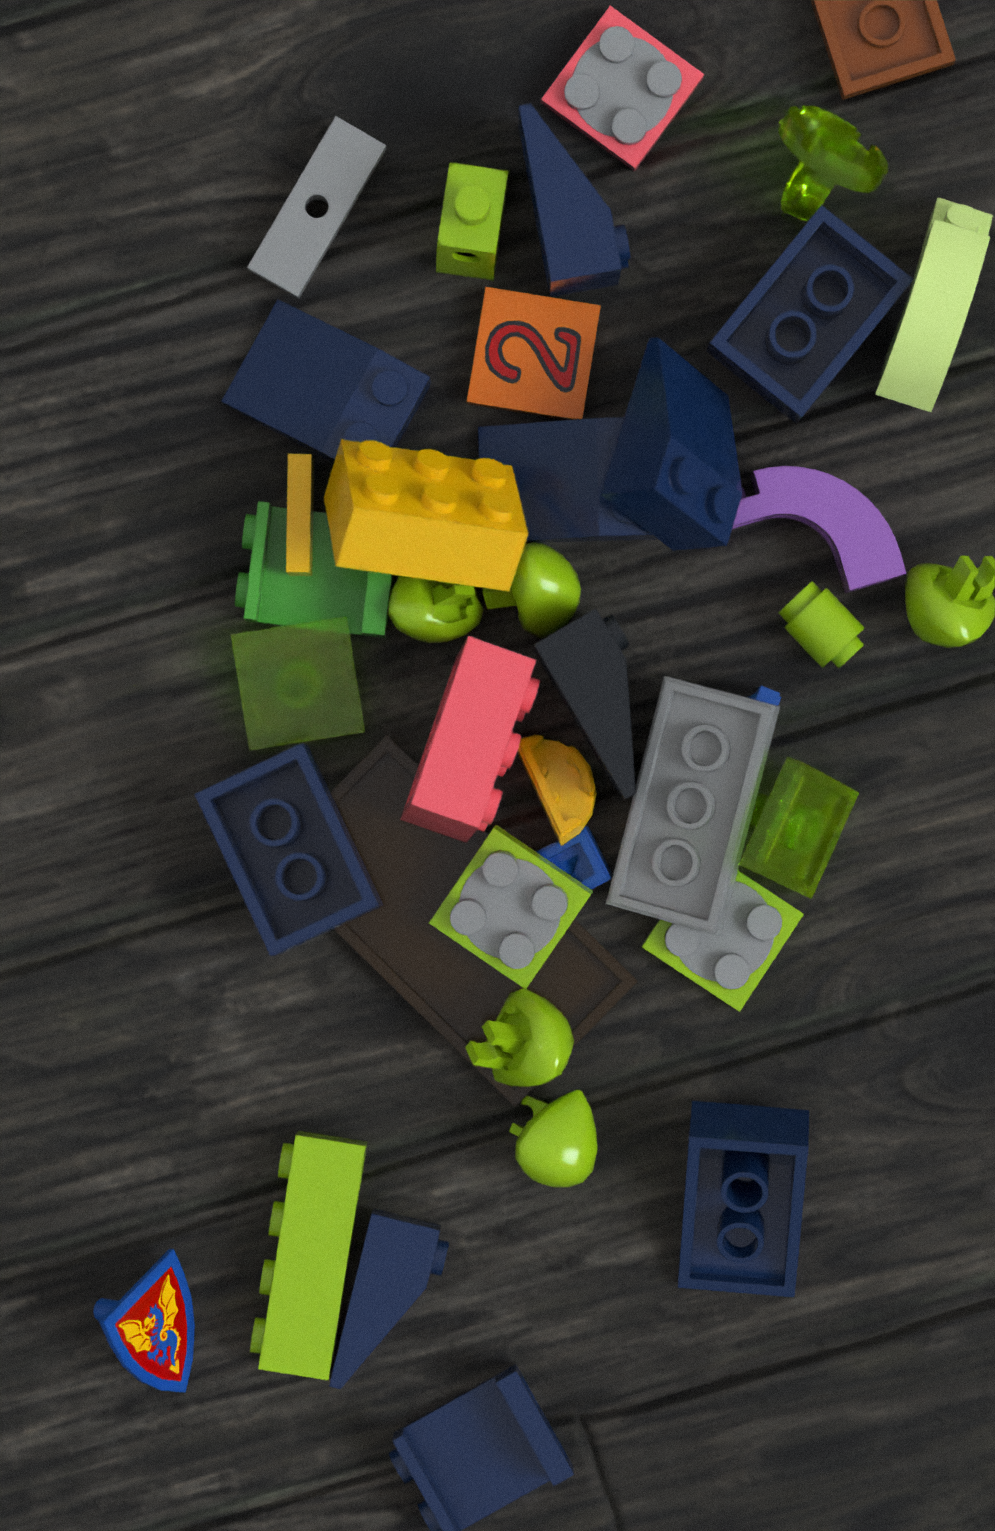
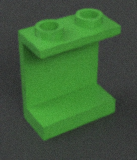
[235,501,394,638]

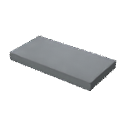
[606,676,780,935]

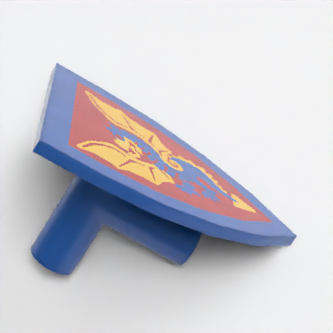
[94,1248,195,1393]

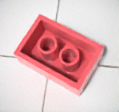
[400,636,540,843]

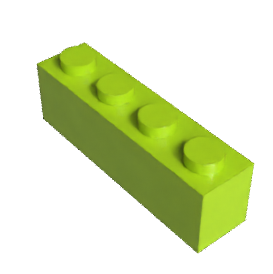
[250,1131,367,1380]

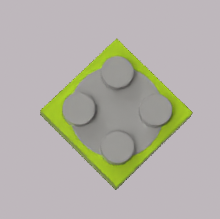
[429,825,593,989]
[641,871,804,1012]

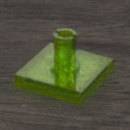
[231,615,365,750]
[739,756,859,899]

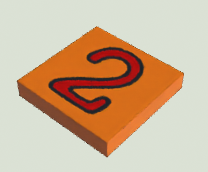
[467,287,601,420]

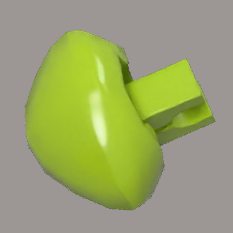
[483,542,581,639]
[905,556,995,648]
[388,575,484,643]
[465,988,574,1087]
[509,1089,598,1188]

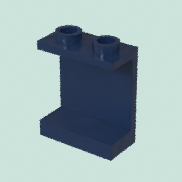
[389,1364,574,1531]

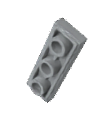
[247,116,387,299]

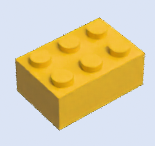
[324,439,528,591]

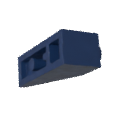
[329,1208,449,1389]

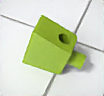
[436,162,510,281]

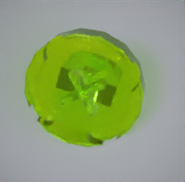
[778,105,888,221]

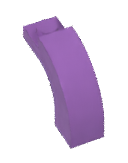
[732,466,907,593]

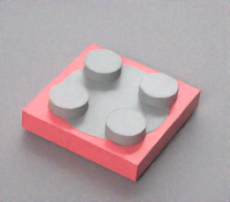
[541,6,704,172]

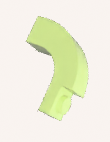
[875,197,993,412]

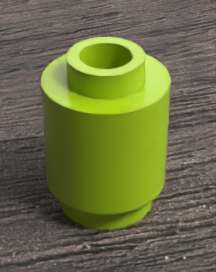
[778,581,865,668]

